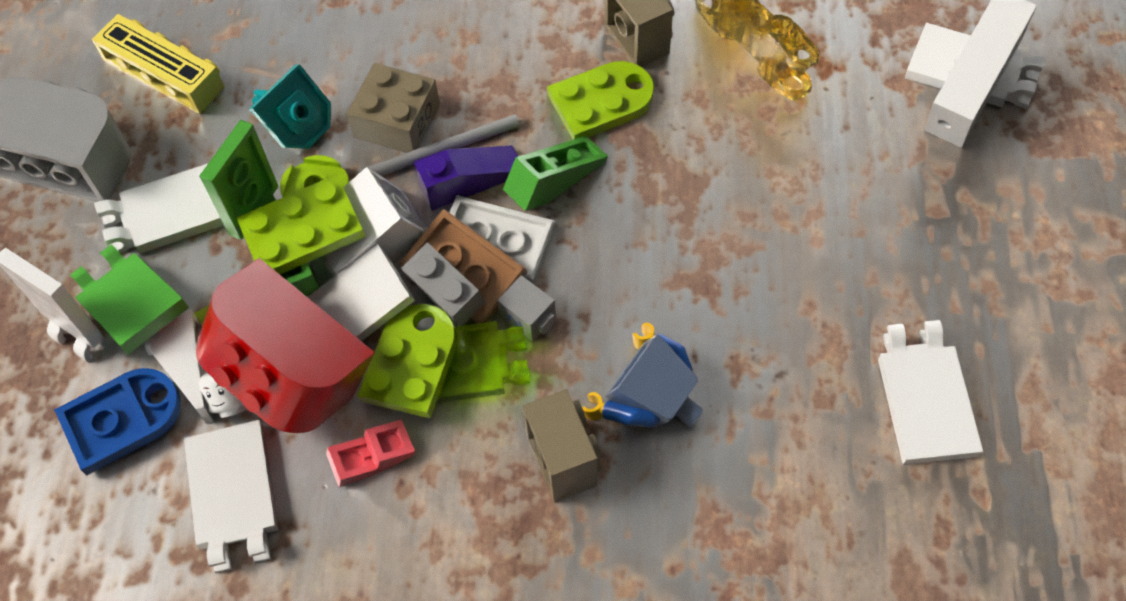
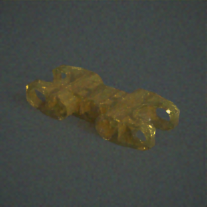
[695,0,819,101]

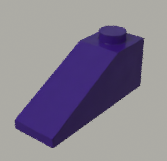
[414,145,518,211]

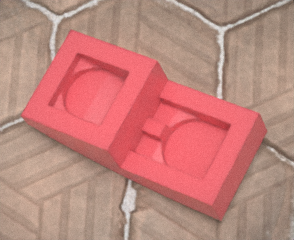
[326,419,415,487]

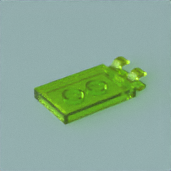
[436,321,531,404]

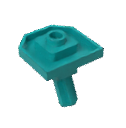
[249,64,331,149]

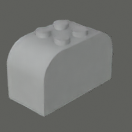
[0,77,131,202]

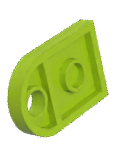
[547,61,654,140]
[357,304,457,419]

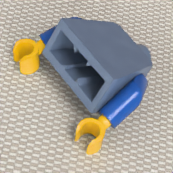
[582,322,703,428]

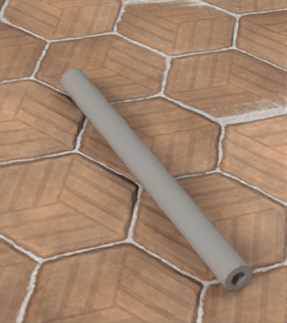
[358,114,520,176]

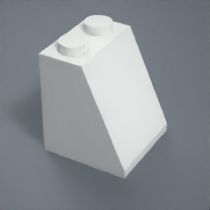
[325,167,428,276]

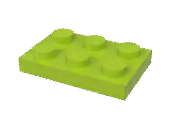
[236,174,366,274]

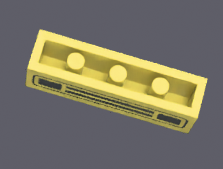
[92,14,225,114]

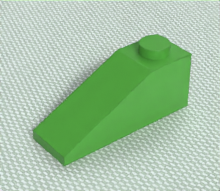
[503,136,608,211]

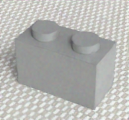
[401,242,486,328]

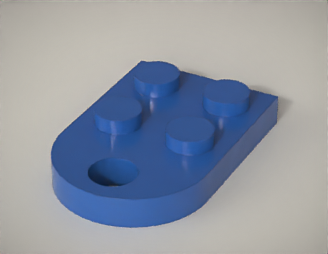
[54,368,181,476]

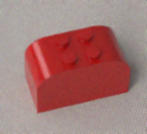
[196,258,375,433]

